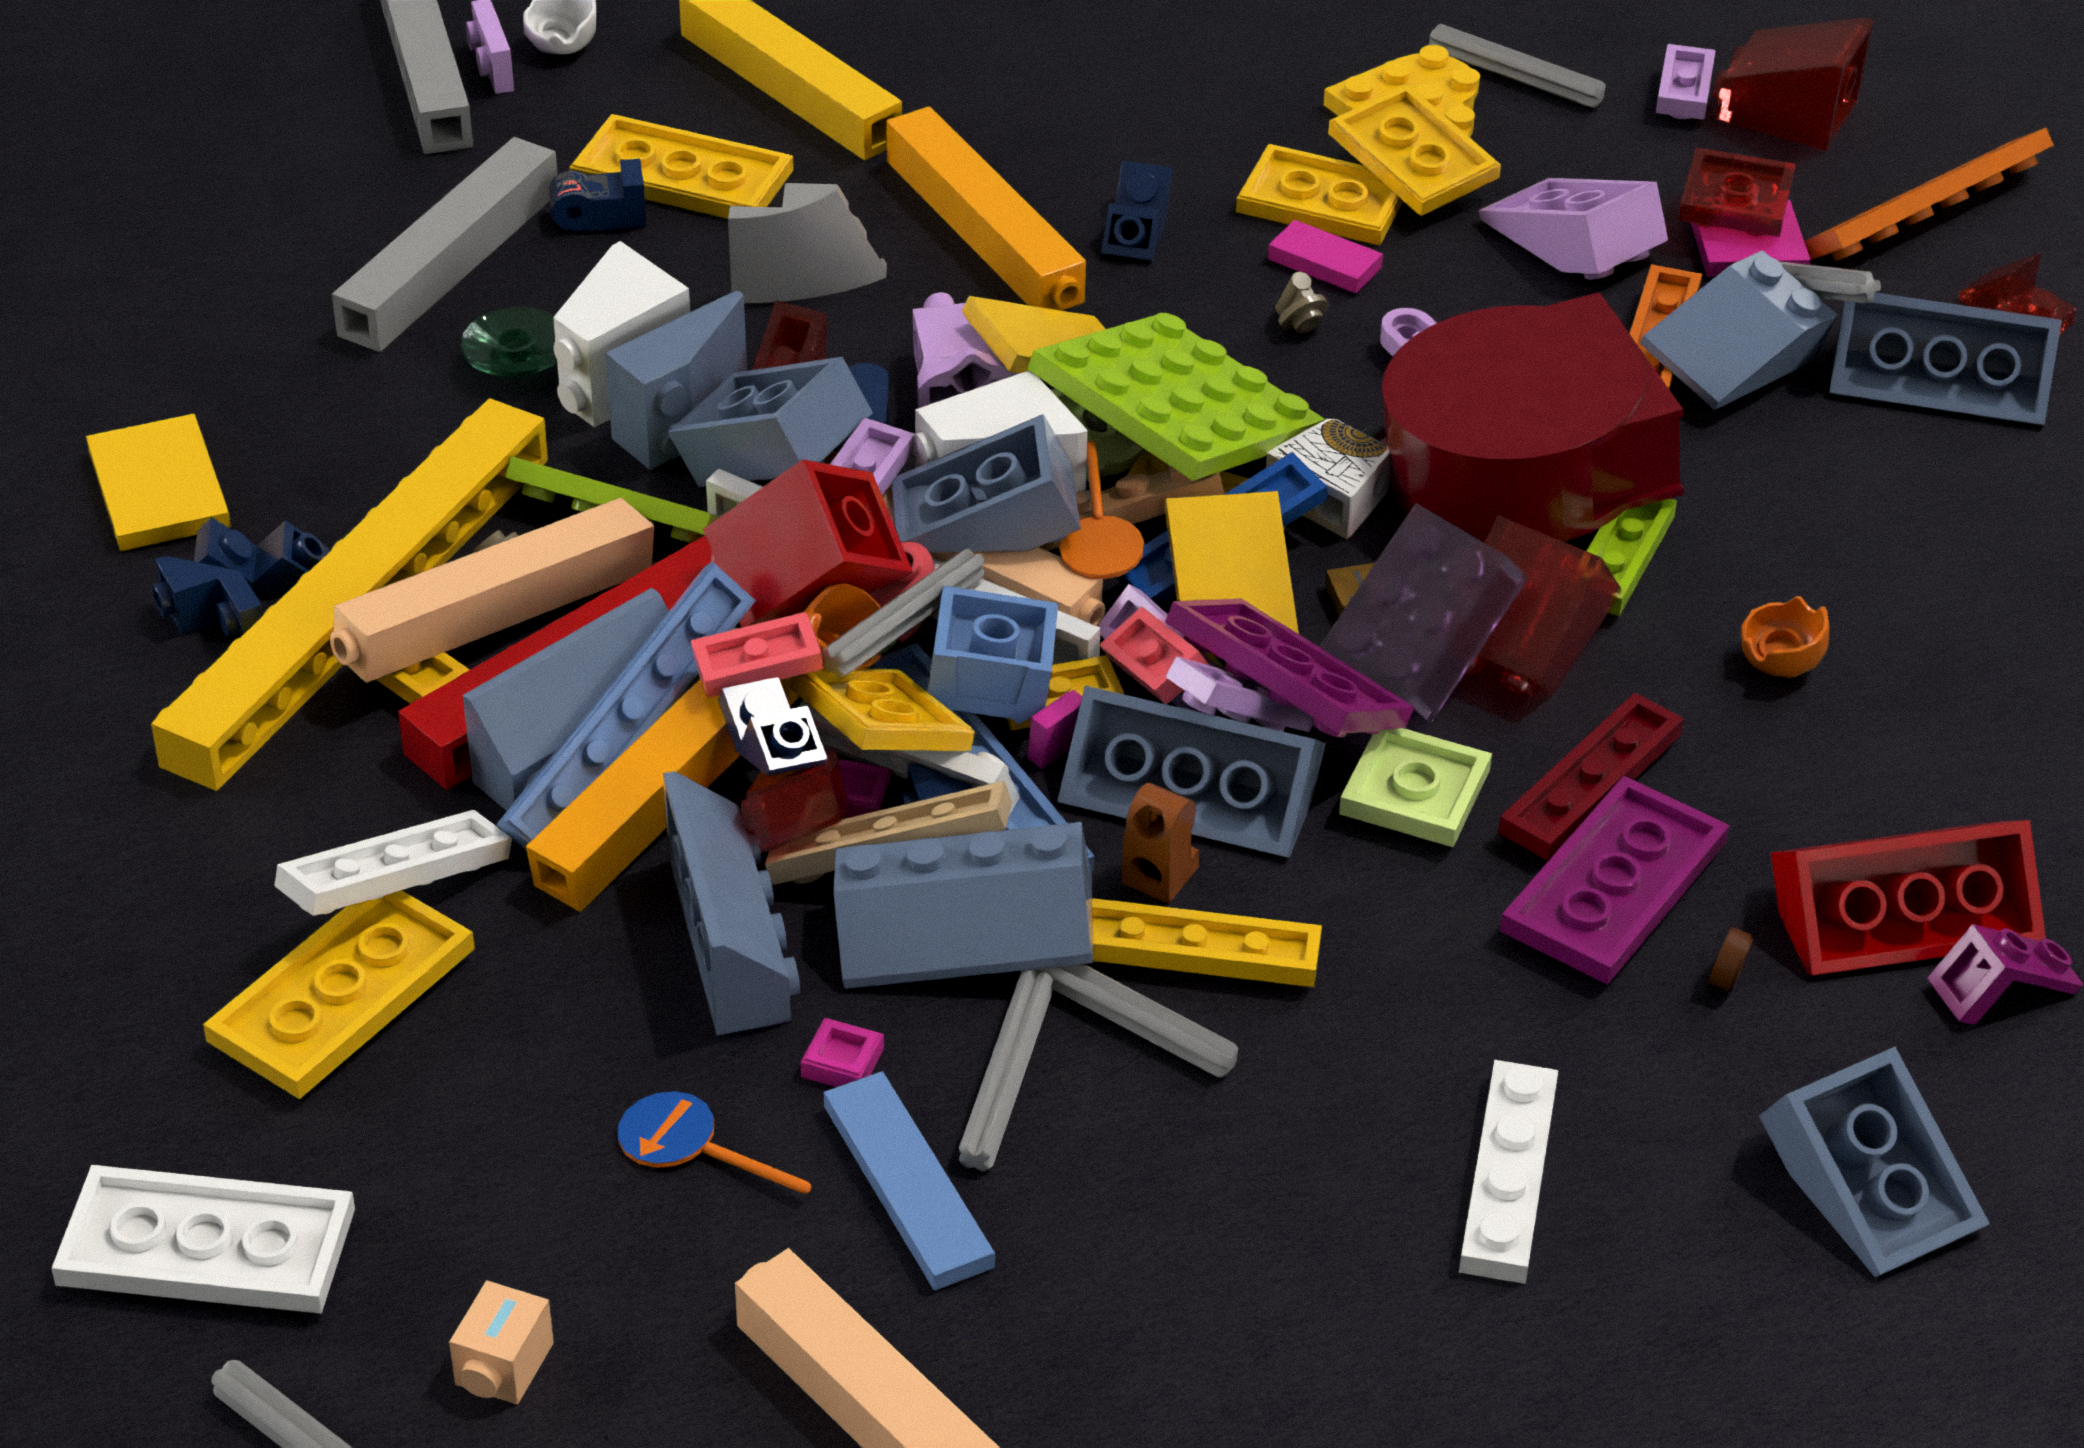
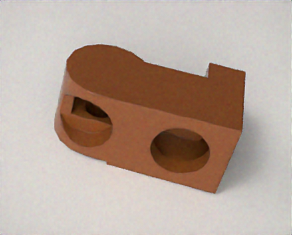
[1121,783,1199,904]

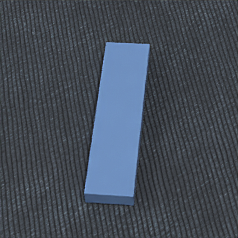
[824,1071,995,1291]

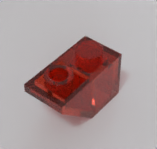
[741,749,850,852]

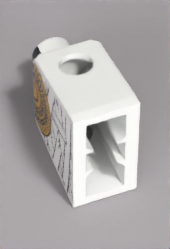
[1266,419,1390,539]

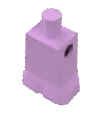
[913,292,1019,408]

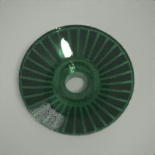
[461,307,557,377]

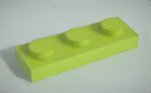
[1566,499,1677,616]

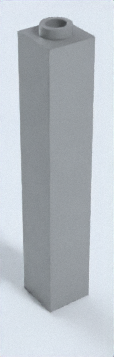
[380,0,473,154]
[332,137,558,352]

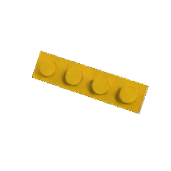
[1092,898,1322,987]

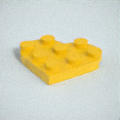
[1323,45,1480,137]

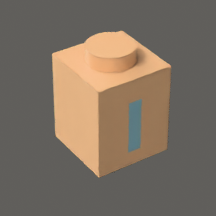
[449,1280,554,1405]

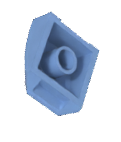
[927,586,1058,724]

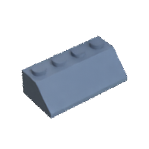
[1829,293,2062,426]
[463,588,700,811]
[1057,686,1326,857]
[663,771,800,1035]
[834,822,1093,989]

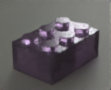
[1319,503,1528,723]

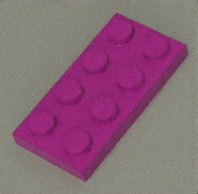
[1165,598,1414,737]
[1500,776,1730,985]

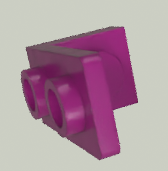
[1927,924,2083,1025]

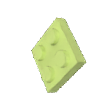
[1339,728,1492,847]

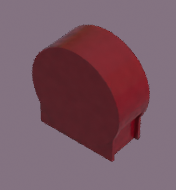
[1382,292,1684,549]

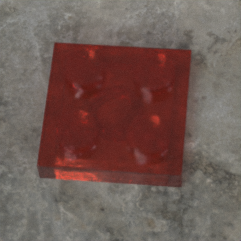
[1678,147,1796,237]

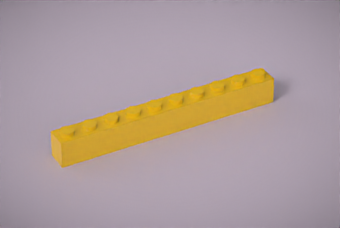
[151,398,548,791]

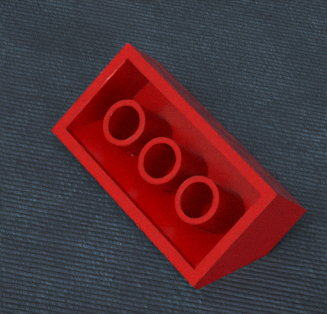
[1771,820,2046,975]

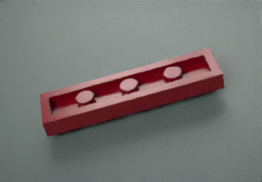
[1498,693,1684,861]

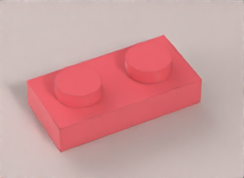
[1099,606,1209,705]
[691,612,823,698]

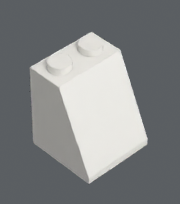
[553,241,690,428]
[913,371,1087,492]

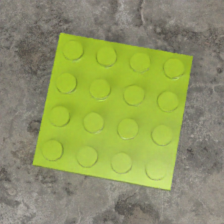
[1027,313,1326,481]

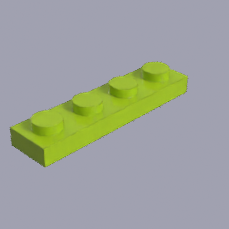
[505,456,720,543]

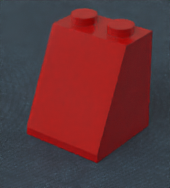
[703,459,913,628]

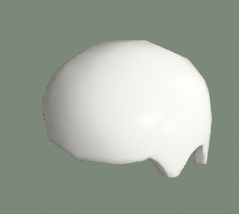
[523,0,596,55]

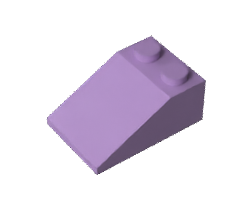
[1479,178,1668,280]

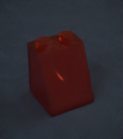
[1713,17,1874,151]
[1437,515,1622,697]

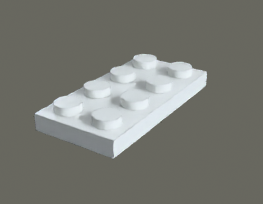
[51,1165,355,1314]

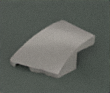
[728,183,887,303]

